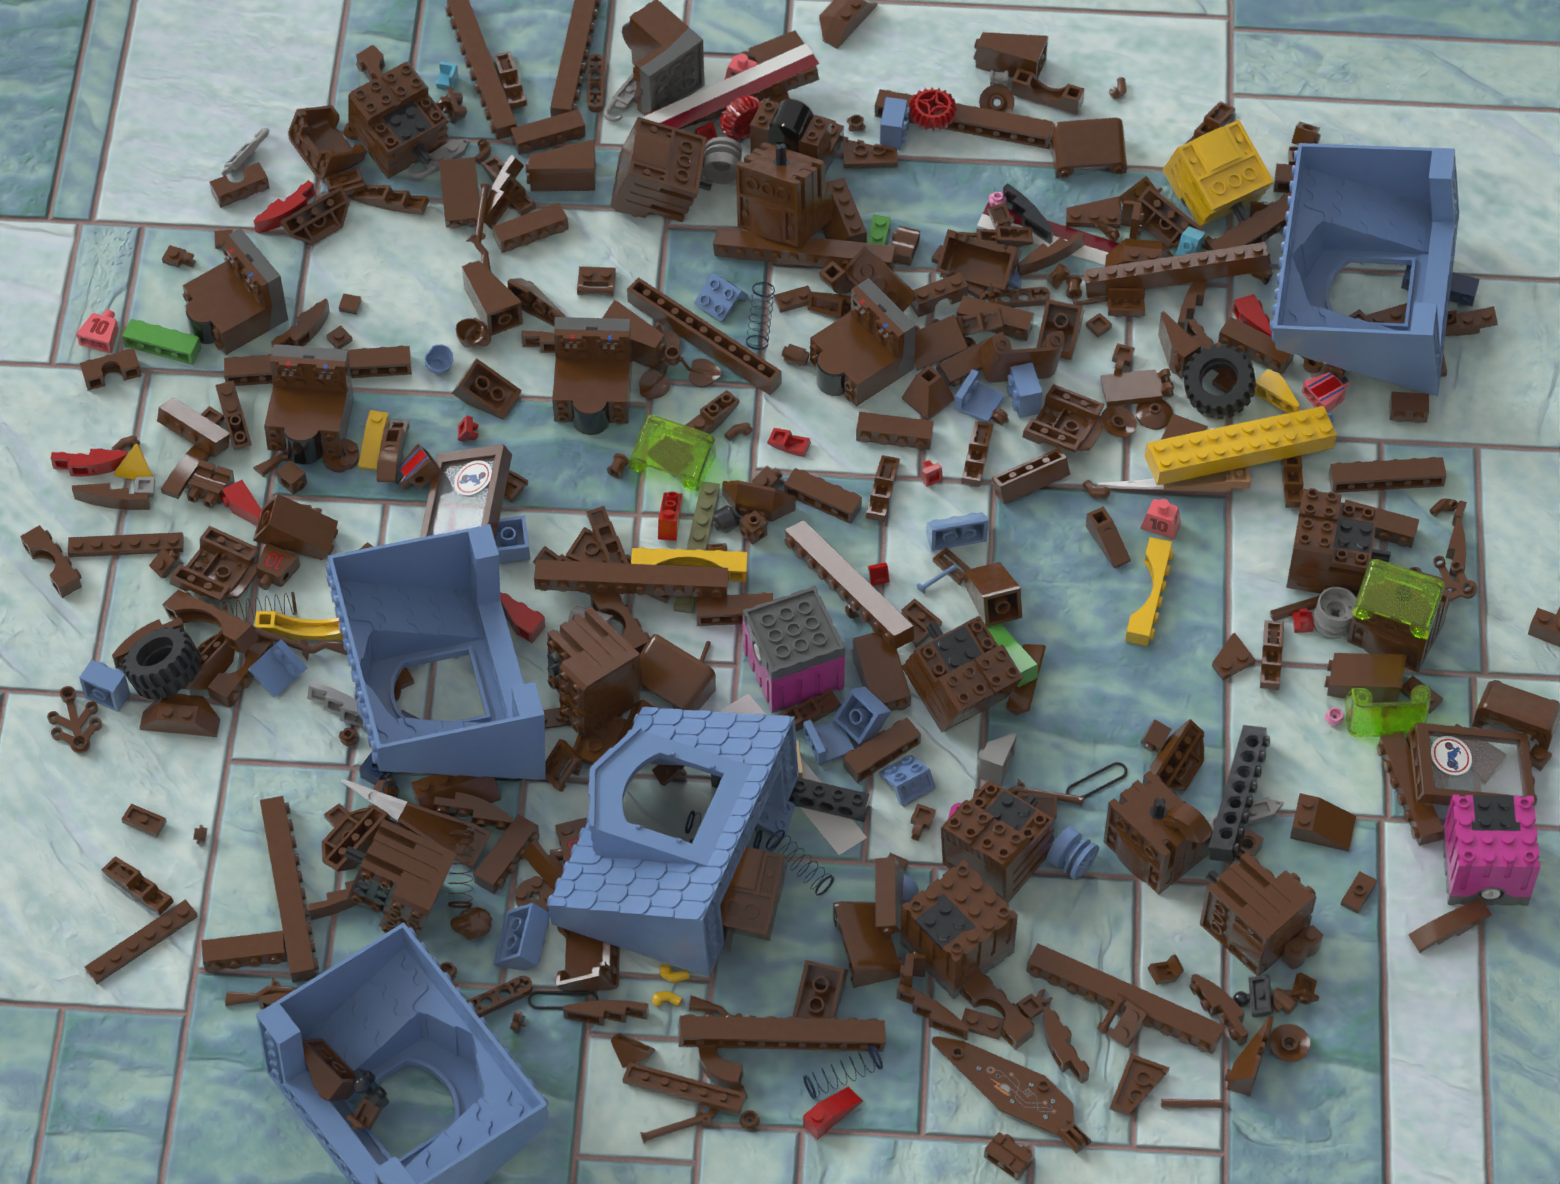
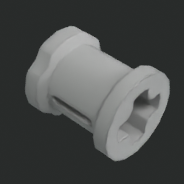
[990,70,1008,86]

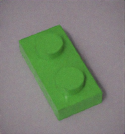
[867,214,891,245]

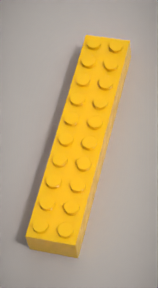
[1144,406,1337,485]

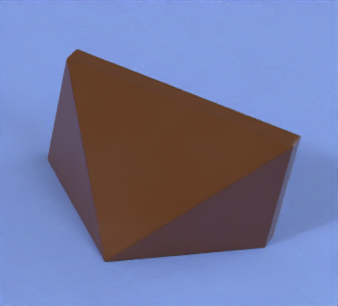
[611,1033,655,1068]

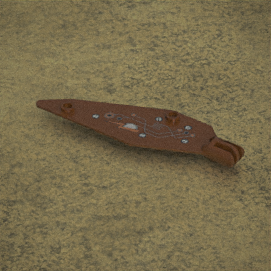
[932,1036,1092,1154]

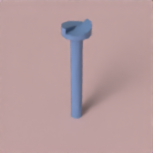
[917,564,957,594]

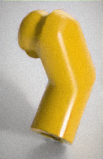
[660,964,690,983]
[651,991,683,1007]

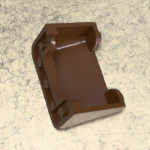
[288,105,367,180]
[1050,118,1127,178]
[936,229,1022,294]
[980,331,1065,383]
[640,634,716,710]
[1472,680,1560,751]
[833,901,903,988]
[555,926,620,991]

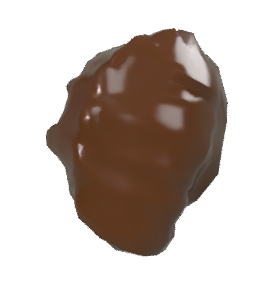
[456,318,491,348]
[450,907,493,941]

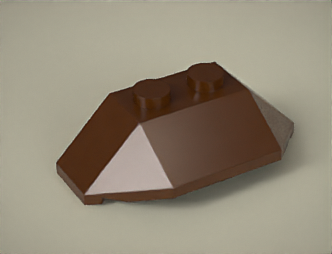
[819,0,878,49]
[280,186,350,245]
[1138,186,1205,248]
[1105,238,1173,267]
[722,480,796,522]
[185,630,235,690]
[139,694,220,737]
[1150,719,1204,791]
[322,804,389,872]

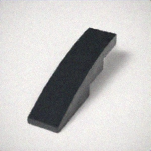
[1003,183,1053,244]

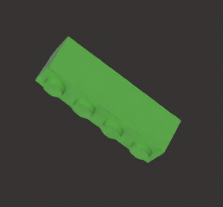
[122,319,201,365]
[987,623,1038,687]

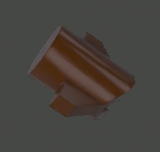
[1047,264,1070,290]
[1251,266,1273,285]
[1272,988,1298,1014]

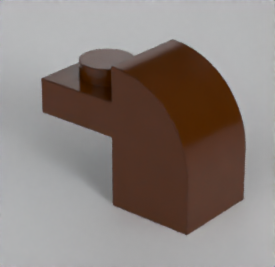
[1162,803,1212,843]

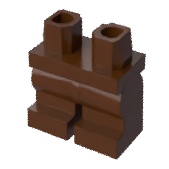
[187,460,235,509]

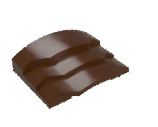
[1022,384,1104,453]
[170,526,259,602]

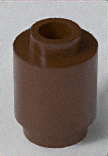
[781,344,810,367]

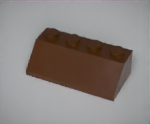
[822,177,867,243]
[411,774,501,817]

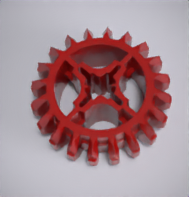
[909,87,957,132]
[719,95,761,141]

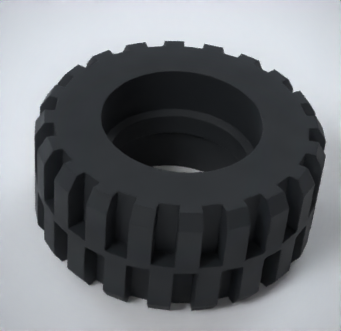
[1183,344,1256,419]
[123,627,202,700]

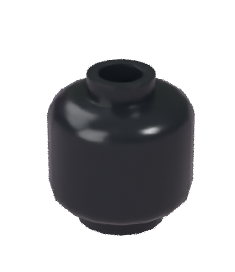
[712,505,741,533]

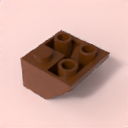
[902,365,954,420]

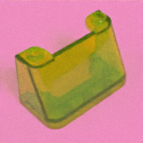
[629,414,716,491]
[1352,559,1445,640]
[1344,685,1431,737]

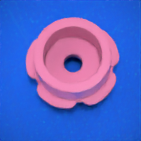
[989,192,1006,206]
[1325,707,1344,726]

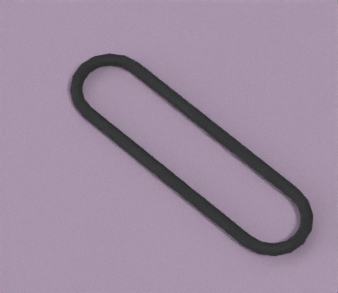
[1066,762,1127,798]
[528,991,599,1010]

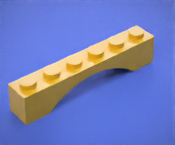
[1125,537,1174,646]
[631,547,747,582]
[255,611,343,641]

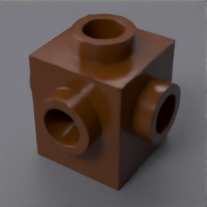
[740,510,768,545]

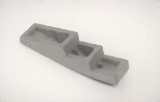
[307,681,364,728]

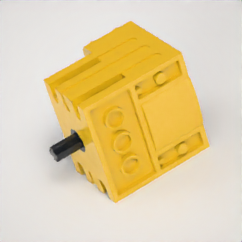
[1162,120,1274,227]

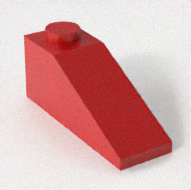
[221,480,261,526]
[803,1086,863,1140]

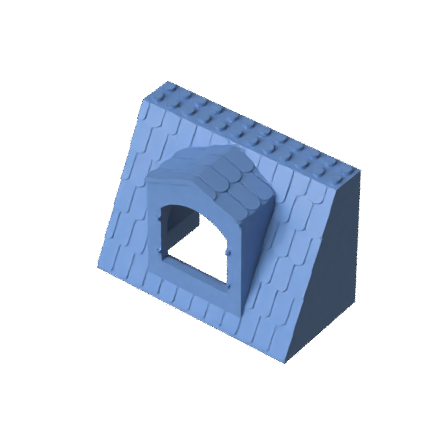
[1270,143,1460,396]
[325,524,546,780]
[547,707,799,977]
[256,923,549,1184]

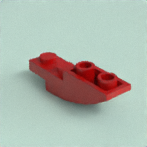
[253,180,315,233]
[51,448,128,477]

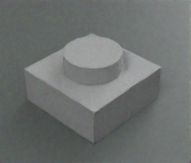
[134,477,156,497]

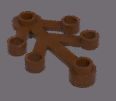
[1408,556,1477,601]
[47,686,102,753]

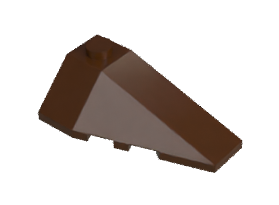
[507,278,566,327]
[1224,1016,1274,1096]

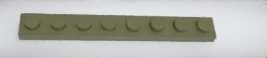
[673,481,720,614]

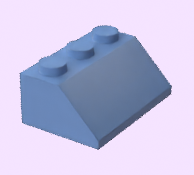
[926,512,988,551]
[493,903,550,971]

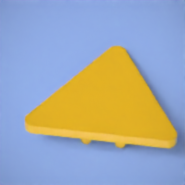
[114,444,153,480]

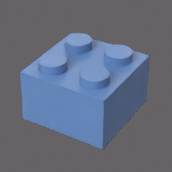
[880,97,910,150]
[1007,363,1042,418]
[495,515,530,563]
[79,660,130,712]
[833,687,892,744]

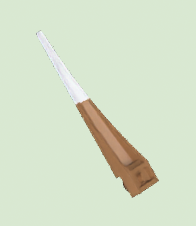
[1097,467,1251,491]

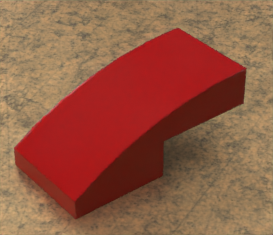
[767,428,811,457]

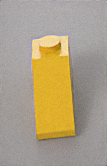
[1255,369,1300,413]
[358,410,390,471]

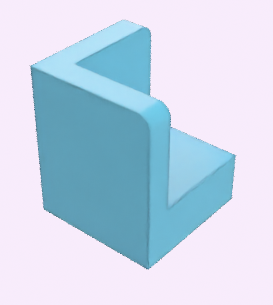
[436,61,459,91]

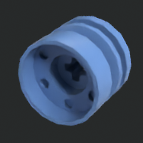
[1047,826,1099,880]

